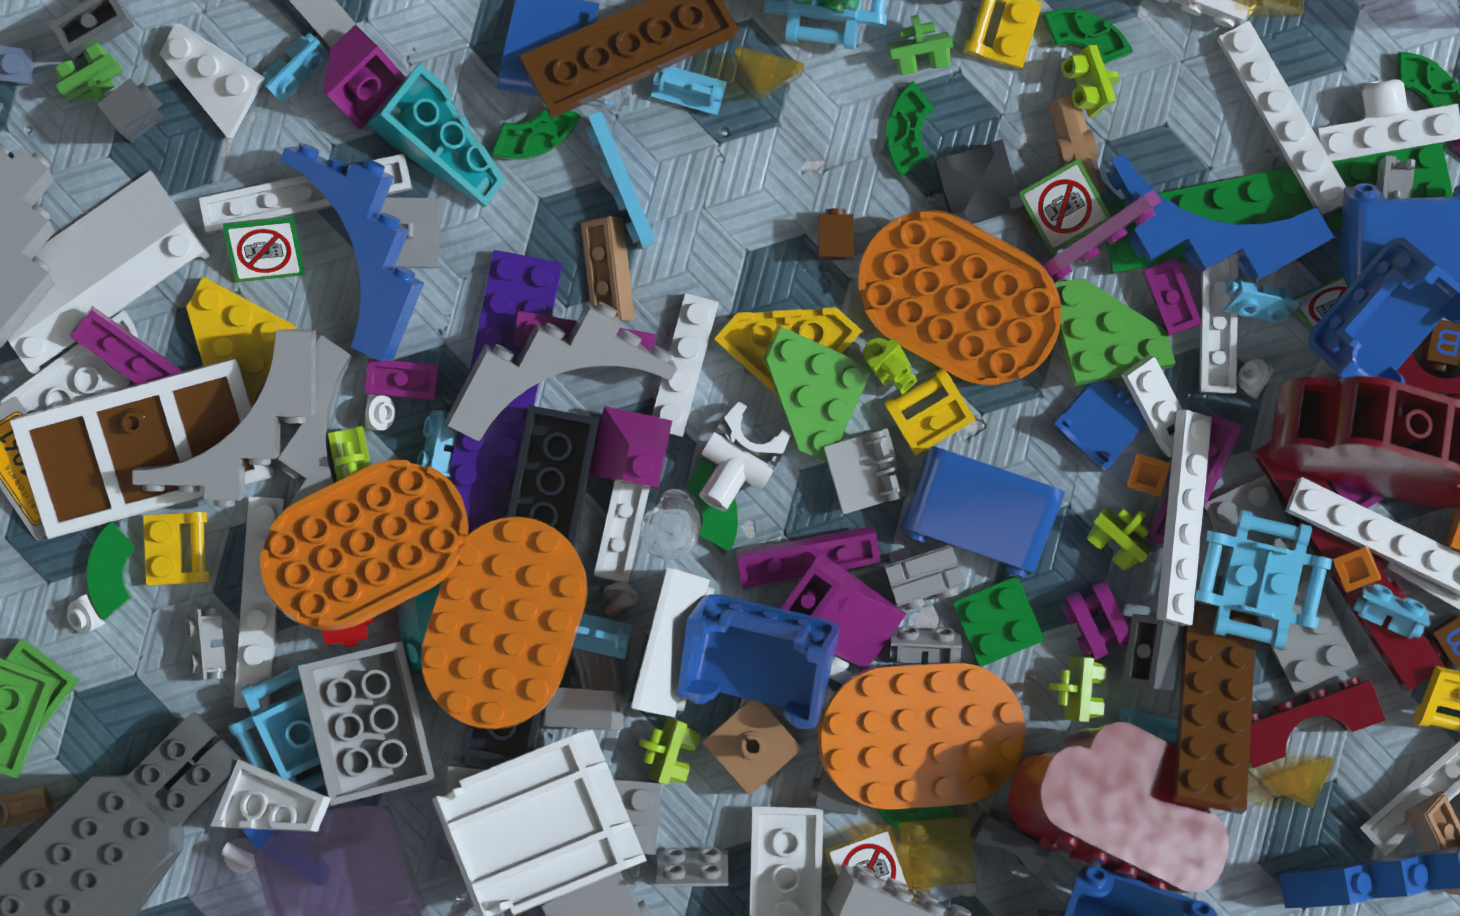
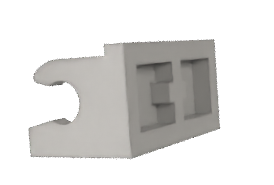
[1376,156,1415,199]
[544,687,624,731]

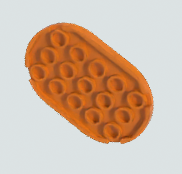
[858,210,1061,385]
[260,460,468,630]
[421,517,587,729]
[818,662,1025,809]

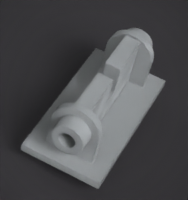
[185,608,226,681]
[889,626,962,664]

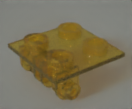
[899,816,975,895]

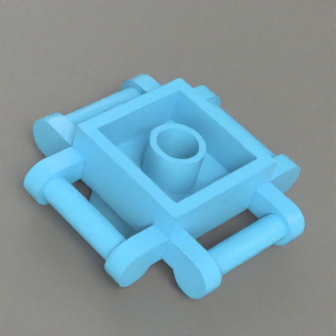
[763,0,887,50]
[1194,510,1332,650]
[227,658,325,790]

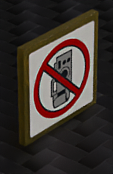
[823,825,914,893]

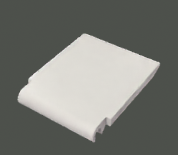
[432,729,647,916]

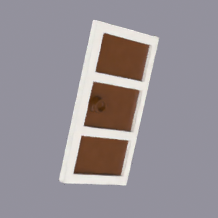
[10,357,273,539]

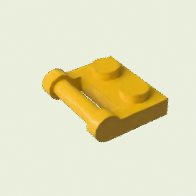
[963,0,1043,70]
[883,368,976,456]
[143,512,210,586]
[1413,666,1460,732]

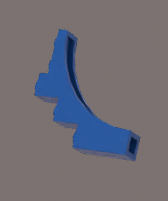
[280,143,424,362]
[1106,153,1334,283]
[1279,845,1460,909]

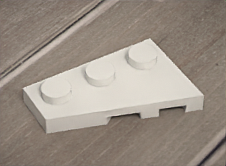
[159,24,265,138]
[211,760,331,832]

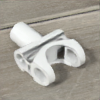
[699,402,791,511]

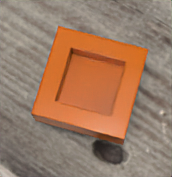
[1125,453,1171,498]
[1333,546,1381,593]

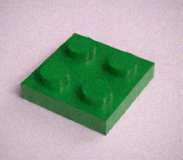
[952,576,1045,667]

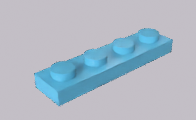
[585,111,656,249]

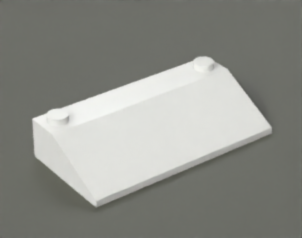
[8,170,211,374]

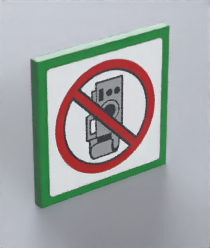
[223,216,305,283]

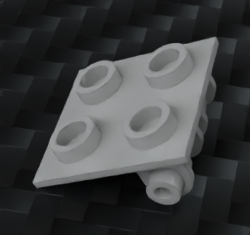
[823,428,907,515]
[656,847,728,887]

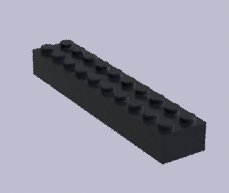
[460,405,600,763]

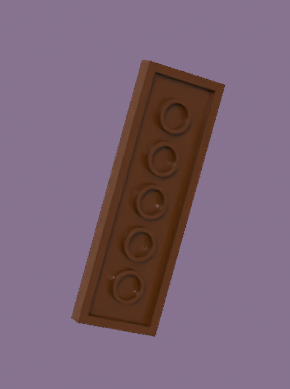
[520,0,739,119]
[1173,603,1257,814]

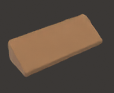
[581,216,635,322]
[1406,791,1460,896]

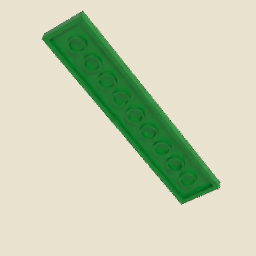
[1105,142,1453,274]

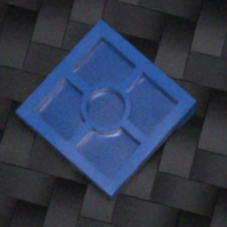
[1051,380,1147,472]

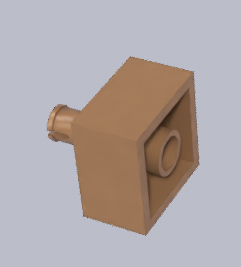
[703,700,803,796]

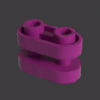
[1061,579,1130,660]

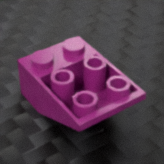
[780,553,906,669]

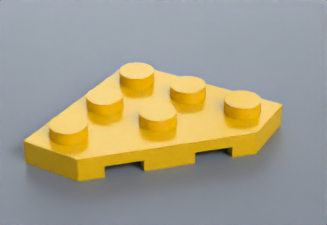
[186,277,297,407]
[714,307,862,396]

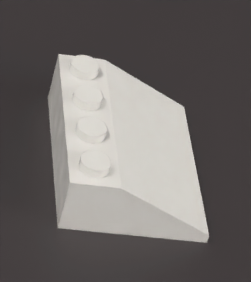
[631,567,715,717]

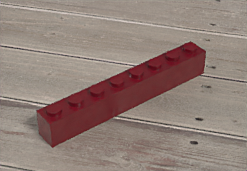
[1251,441,1445,691]

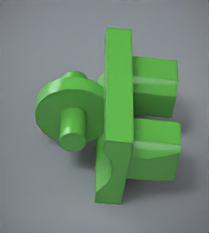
[886,15,954,76]
[55,43,124,104]

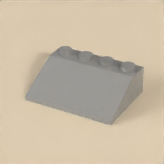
[297,641,435,806]

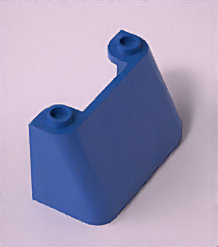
[1337,183,1460,287]
[1309,237,1460,384]
[900,446,1065,578]
[677,594,839,729]
[1063,866,1218,916]

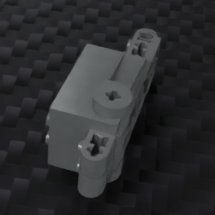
[0,712,243,916]

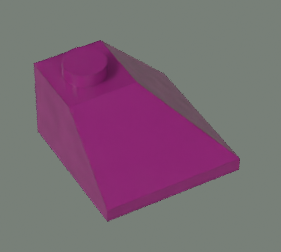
[323,24,406,130]
[589,406,673,489]

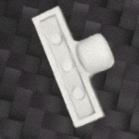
[1317,79,1460,161]

